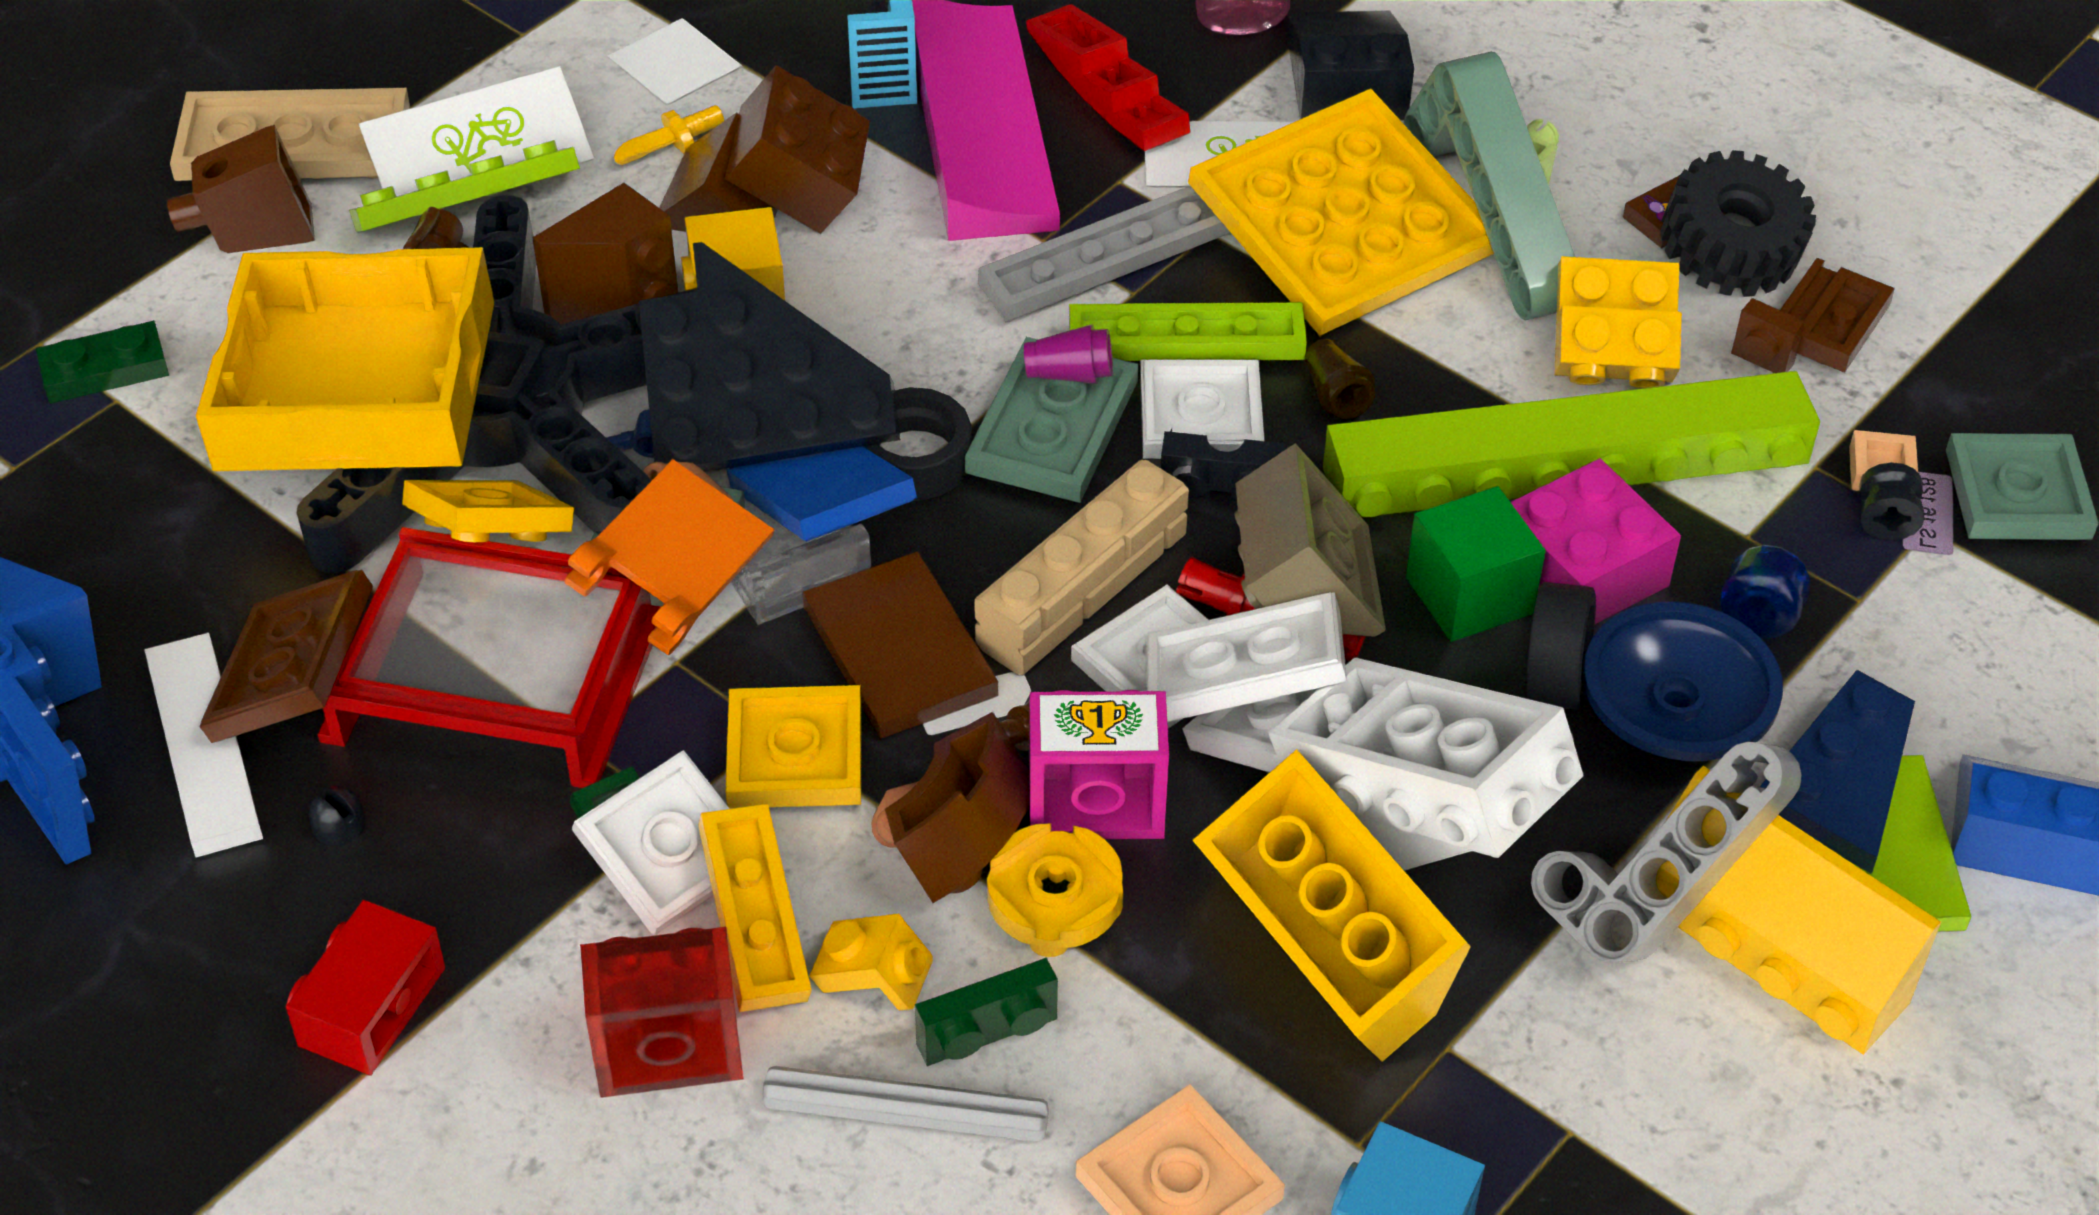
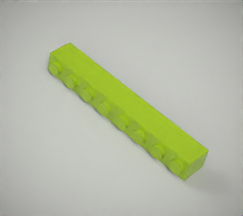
[1323,371,1820,517]

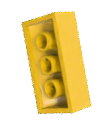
[1193,749,1471,1062]
[1656,766,1941,1055]

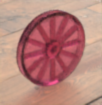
[1195,0,1290,35]

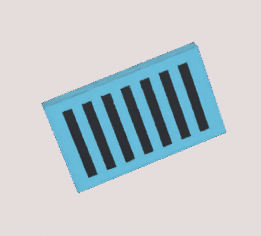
[847,0,917,108]

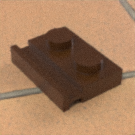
[1780,258,1895,373]

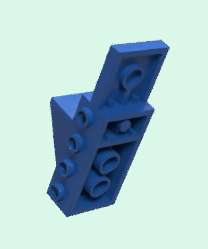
[0,557,102,865]

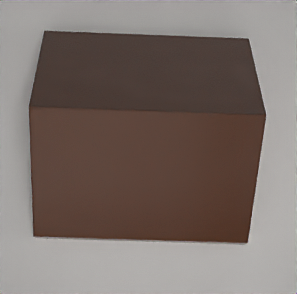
[659,112,778,232]

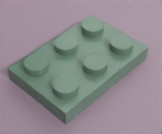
[965,336,1138,503]

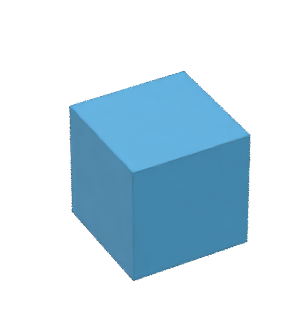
[1331,1121,1485,1215]

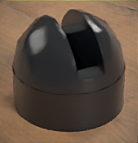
[308,786,366,846]

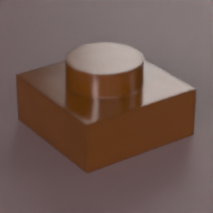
[1731,298,1805,373]

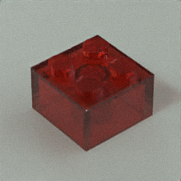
[580,927,744,1098]

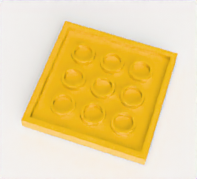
[1188,89,1494,336]

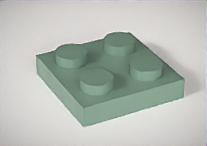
[1946,433,2099,540]

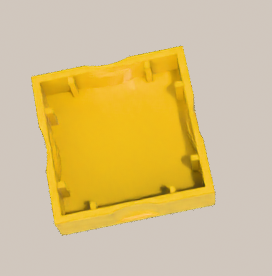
[196,247,494,471]

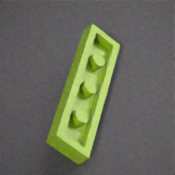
[349,140,580,232]
[1069,302,1307,361]

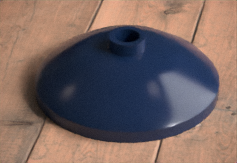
[1583,602,1783,761]

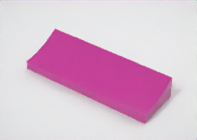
[912,0,1060,241]

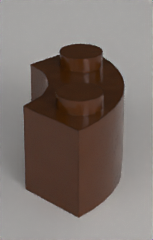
[885,711,1030,903]

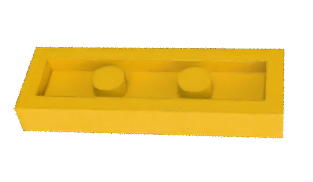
[698,804,812,1012]

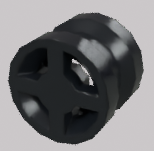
[1859,462,1924,541]

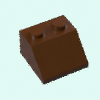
[532,183,678,324]

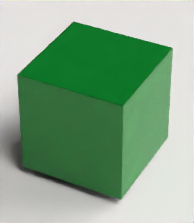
[1406,486,1546,642]

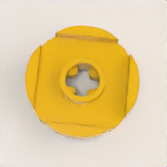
[987,823,1123,957]

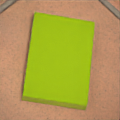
[1849,755,1972,932]

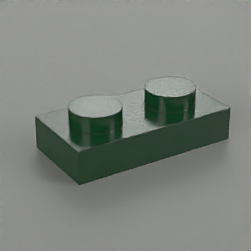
[36,320,169,404]
[915,957,1058,1066]

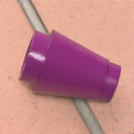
[1024,324,1113,384]

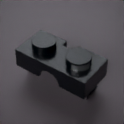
[1161,429,1287,501]

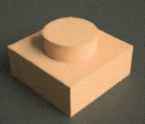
[1849,430,1918,491]

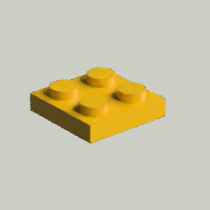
[402,480,574,542]
[725,685,861,808]

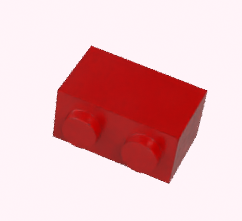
[285,900,445,1076]

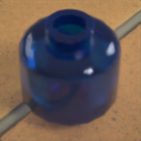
[1720,545,1810,639]

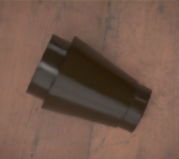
[1305,339,1375,419]

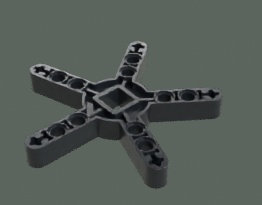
[296,195,698,573]

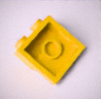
[1554,256,1682,388]

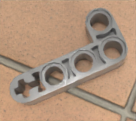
[1531,742,1802,963]

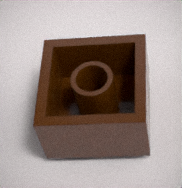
[725,65,870,234]

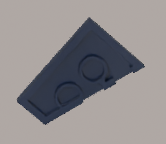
[1760,670,1915,874]

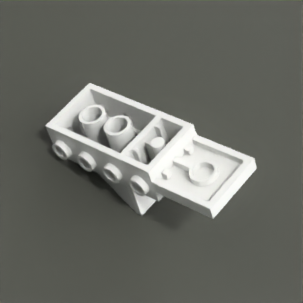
[1182,658,1584,870]

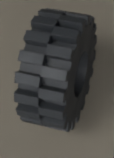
[1660,150,1816,297]

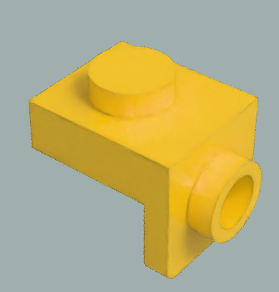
[809,913,933,1011]

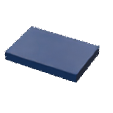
[726,446,917,542]

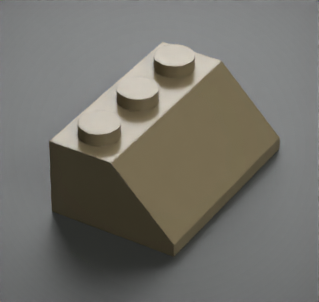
[1234,443,1386,637]

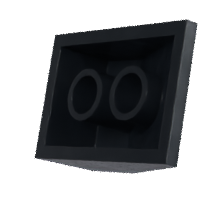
[1285,10,1414,120]

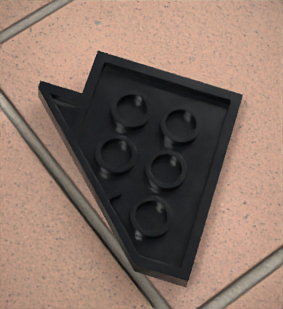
[639,242,901,472]

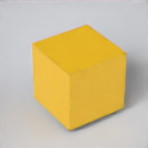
[681,207,785,300]

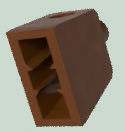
[167,125,315,253]

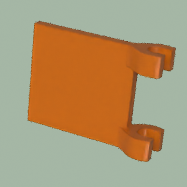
[565,459,775,655]

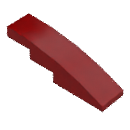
[1026,4,1191,151]

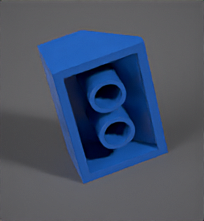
[1951,754,2099,896]

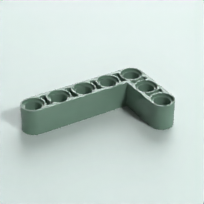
[1404,51,1575,321]

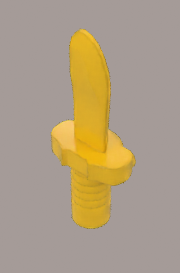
[614,105,724,165]

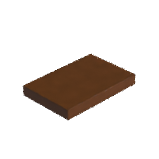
[802,552,998,739]
[199,569,373,743]

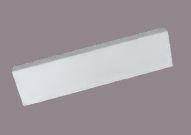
[144,633,263,857]

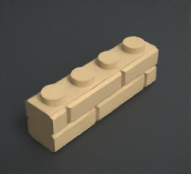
[975,459,1189,675]

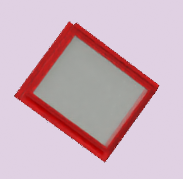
[318,527,661,788]

